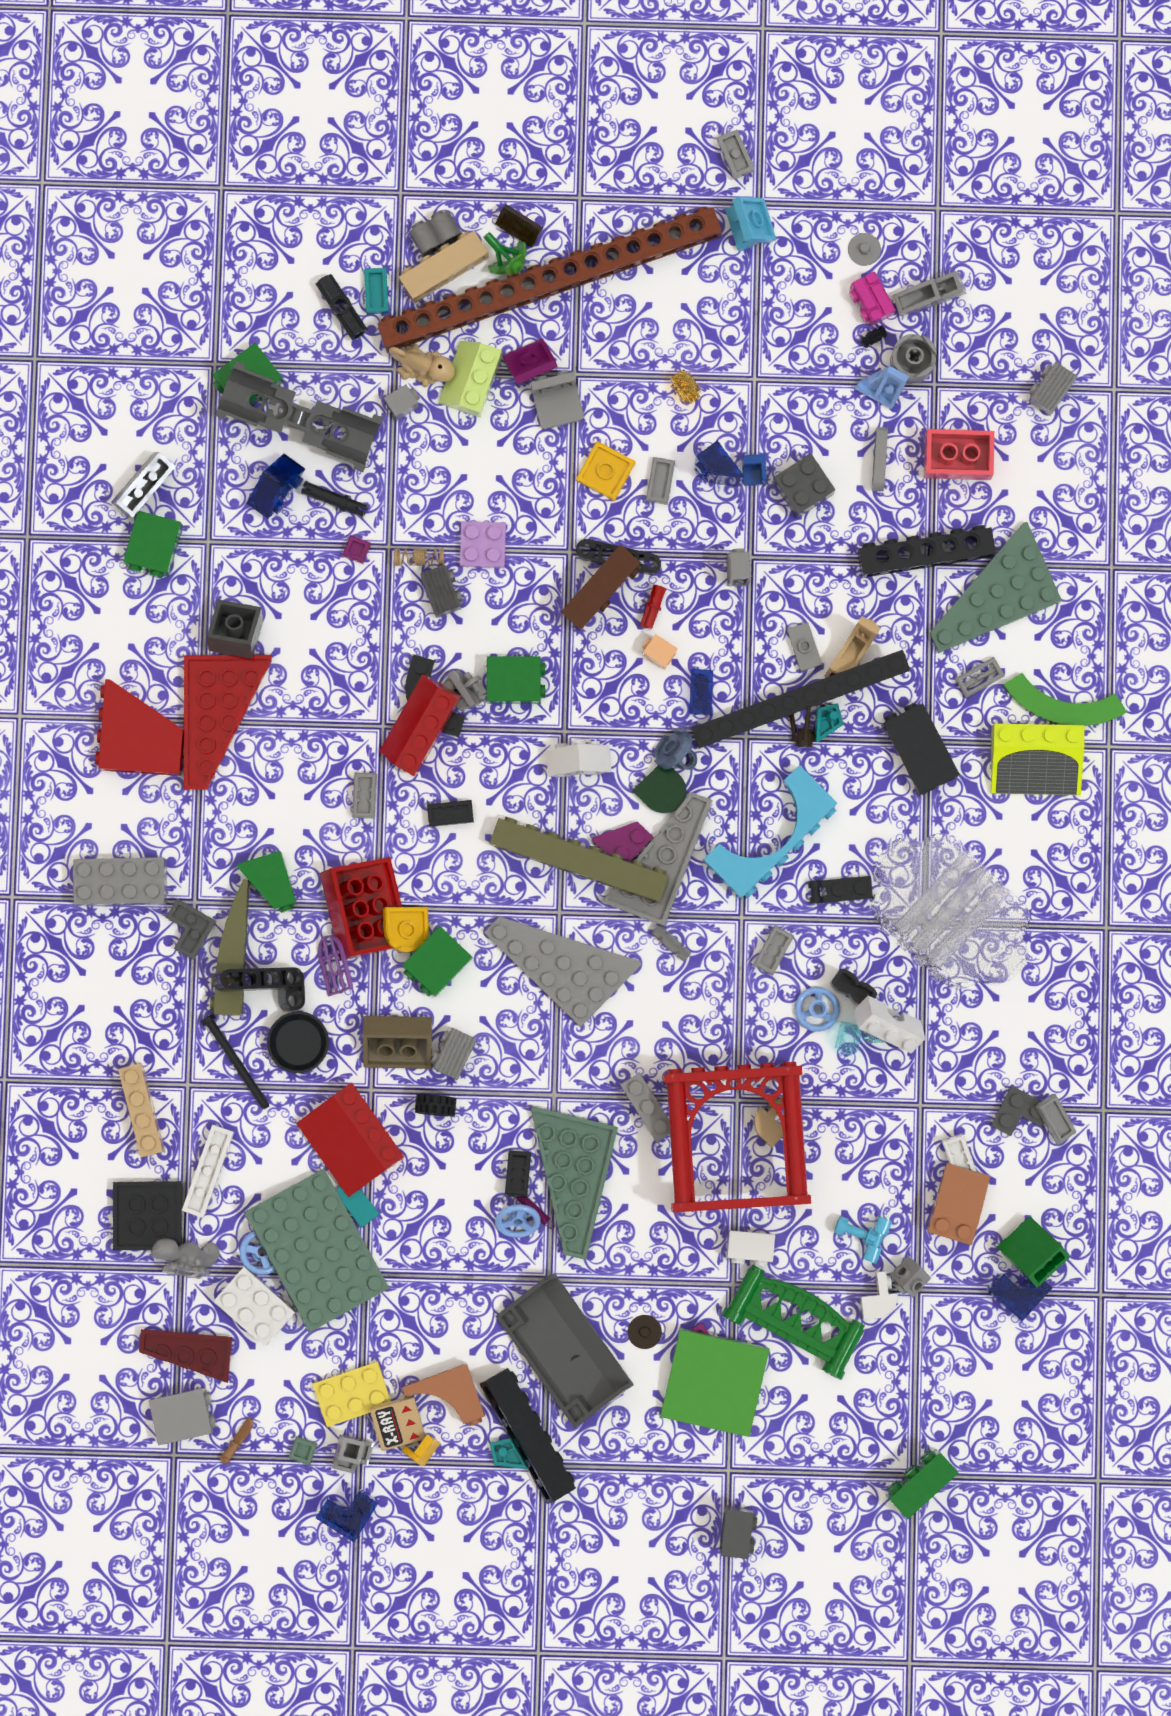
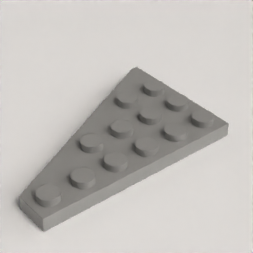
[484,916,642,1027]

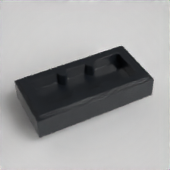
[427,800,474,827]
[504,1150,531,1198]

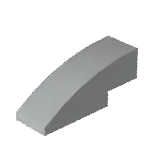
[893,271,967,316]

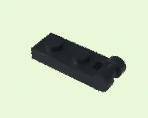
[808,876,873,904]

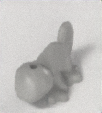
[151,1238,219,1279]

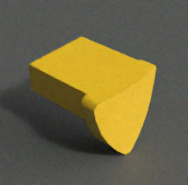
[401,1434,441,1466]

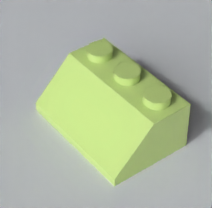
[438,341,502,418]

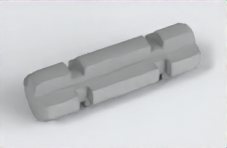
[652,925,691,961]

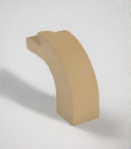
[824,616,881,678]

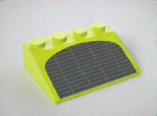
[991,724,1085,795]

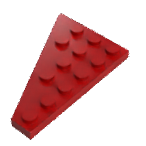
[184,655,272,790]

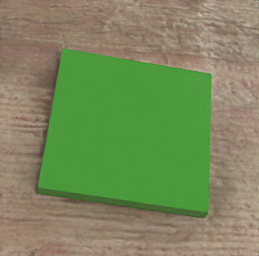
[660,1328,770,1437]

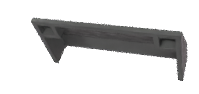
[496,1273,634,1428]

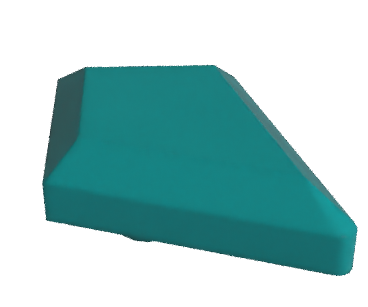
[815,703,844,742]
[490,1438,527,1469]

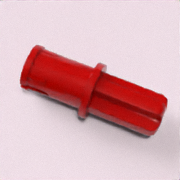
[640,584,667,630]

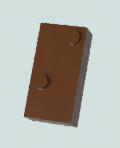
[561,544,641,630]

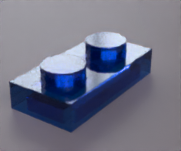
[689,669,713,716]

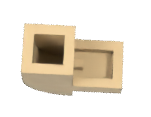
[754,1096,783,1148]

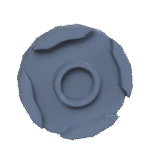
[653,727,698,770]

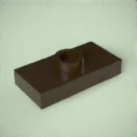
[495,204,543,247]

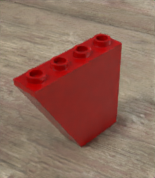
[95,679,184,776]

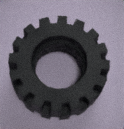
[415,1094,457,1117]

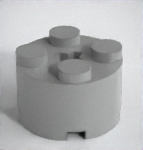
[890,334,937,384]

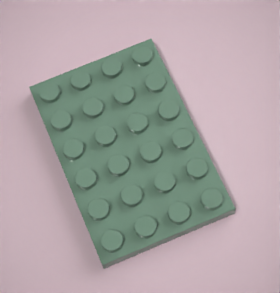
[244,1169,389,1333]

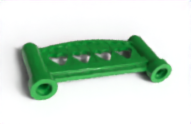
[721,1265,865,1381]

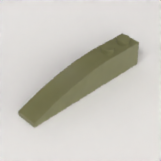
[210,879,250,1016]

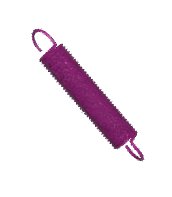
[515,1197,555,1229]

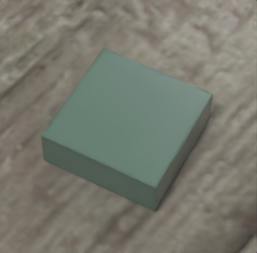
[289,1436,318,1466]

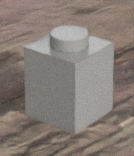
[384,384,420,421]

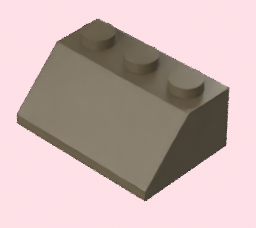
[363,1016,432,1069]

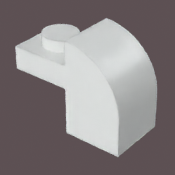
[860,1271,898,1320]

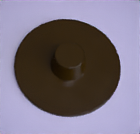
[628,1315,662,1349]

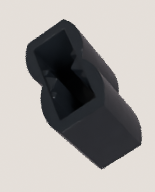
[830,969,878,1006]

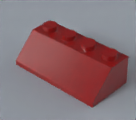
[379,674,462,776]

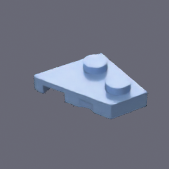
[855,366,909,409]

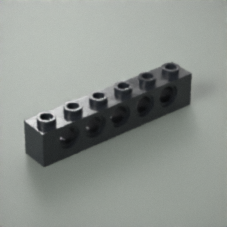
[857,525,996,578]

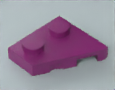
[591,821,654,863]

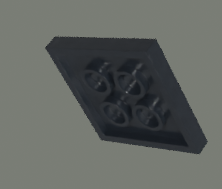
[113,1181,182,1251]

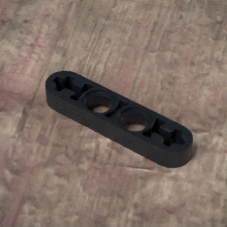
[576,539,661,575]

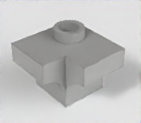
[331,1434,374,1474]

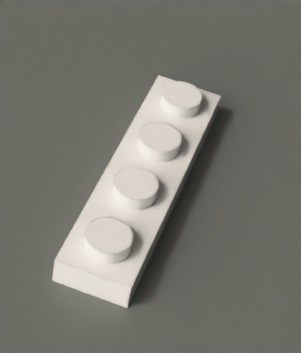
[182,1124,234,1218]

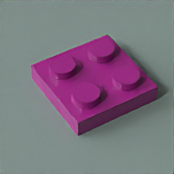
[502,338,558,384]

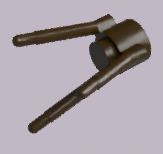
[789,704,825,747]

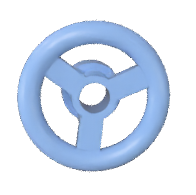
[795,987,840,1032]
[495,1204,541,1238]
[239,1231,275,1275]

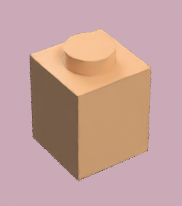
[642,634,678,670]

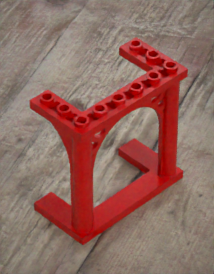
[662,1061,811,1213]

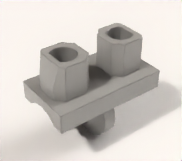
[442,669,482,711]

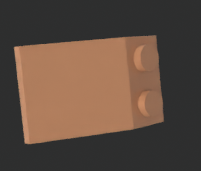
[927,1163,990,1245]

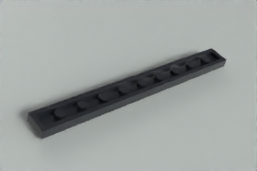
[691,649,911,748]

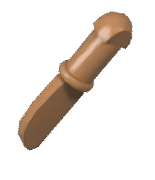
[220,1417,254,1464]

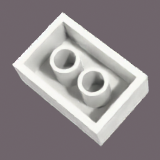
[213,1267,297,1347]

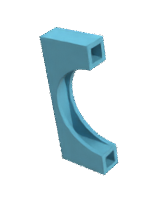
[703,765,838,899]

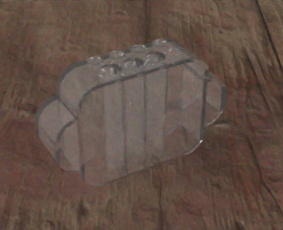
[871,833,1030,990]

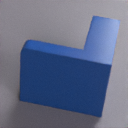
[742,454,767,486]

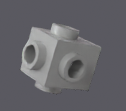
[890,1256,931,1298]

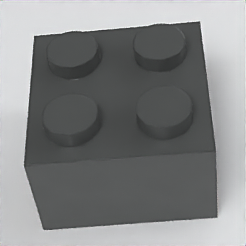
[772,453,836,519]
[207,599,263,659]
[719,1505,757,1559]

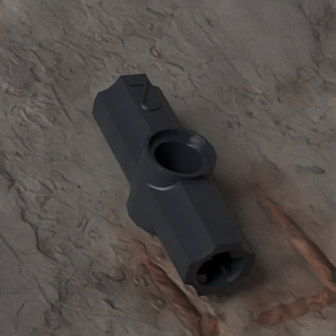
[315,274,368,340]

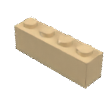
[399,231,489,304]
[118,1063,166,1158]

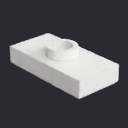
[942,1133,977,1172]

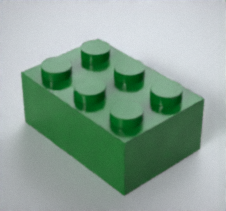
[886,1449,959,1520]

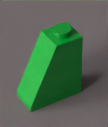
[237,851,297,913]

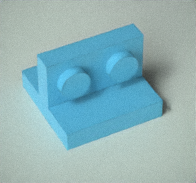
[725,197,777,251]

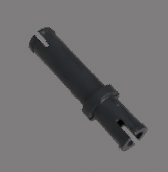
[301,481,368,518]

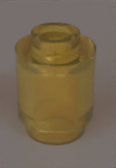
[670,370,702,404]

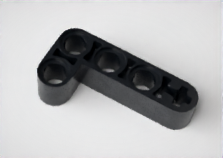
[213,967,305,1012]

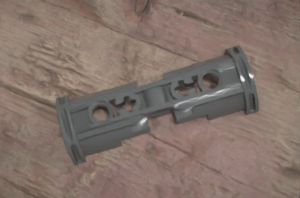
[215,361,383,472]

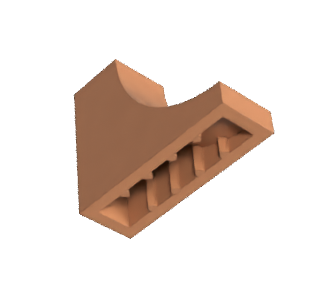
[402,1363,485,1426]

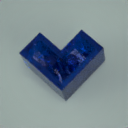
[246,453,305,519]
[985,1273,1052,1322]
[316,1489,380,1542]

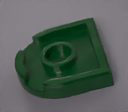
[632,766,686,814]

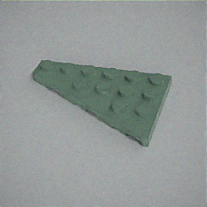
[531,1106,618,1260]

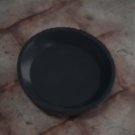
[267,1011,329,1073]

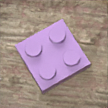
[460,521,506,568]

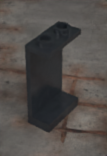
[881,702,960,797]

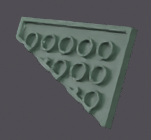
[929,522,1062,654]

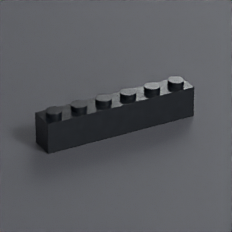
[479,1368,576,1504]

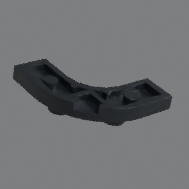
[405,654,465,738]

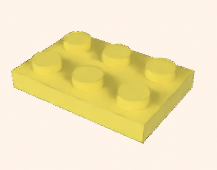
[313,1361,391,1427]

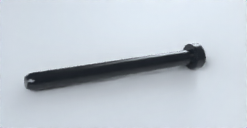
[201,1013,269,1110]

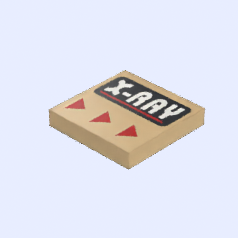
[370,1395,426,1451]

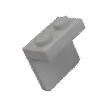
[531,370,584,430]

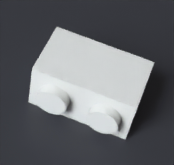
[727,1230,775,1266]

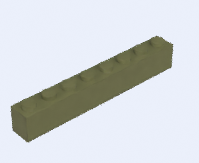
[489,816,670,904]

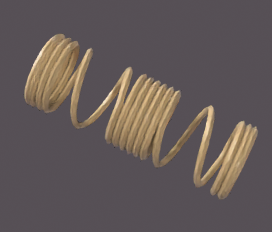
[394,548,444,566]

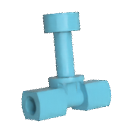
[834,1216,892,1264]

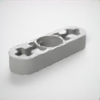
[872,427,888,491]

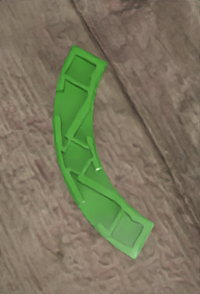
[1003,673,1127,726]

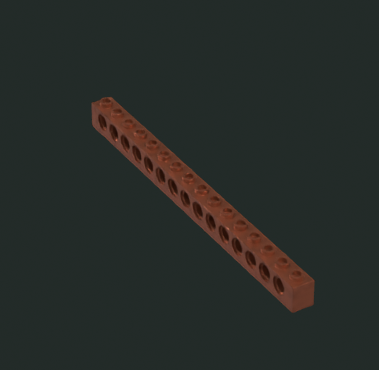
[377,206,722,353]

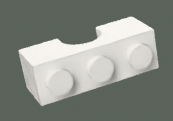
[854,996,925,1054]

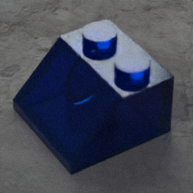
[694,440,744,487]

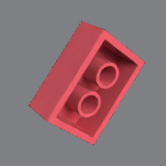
[924,429,994,480]

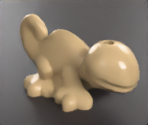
[389,344,455,388]

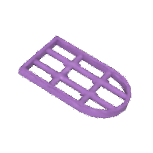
[318,935,354,997]

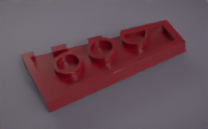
[139,1329,233,1383]

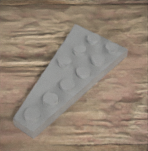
[601,792,713,927]

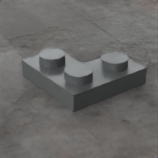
[166,898,217,960]
[990,1086,1044,1136]

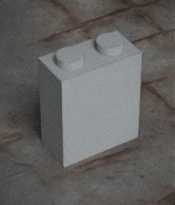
[149,1387,217,1446]

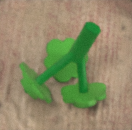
[483,232,527,276]

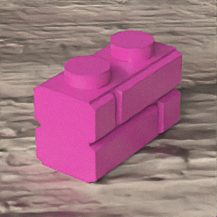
[849,272,896,326]

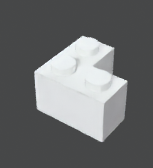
[546,740,612,777]

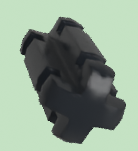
[860,325,887,348]

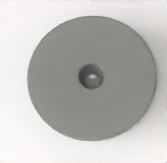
[848,233,881,266]

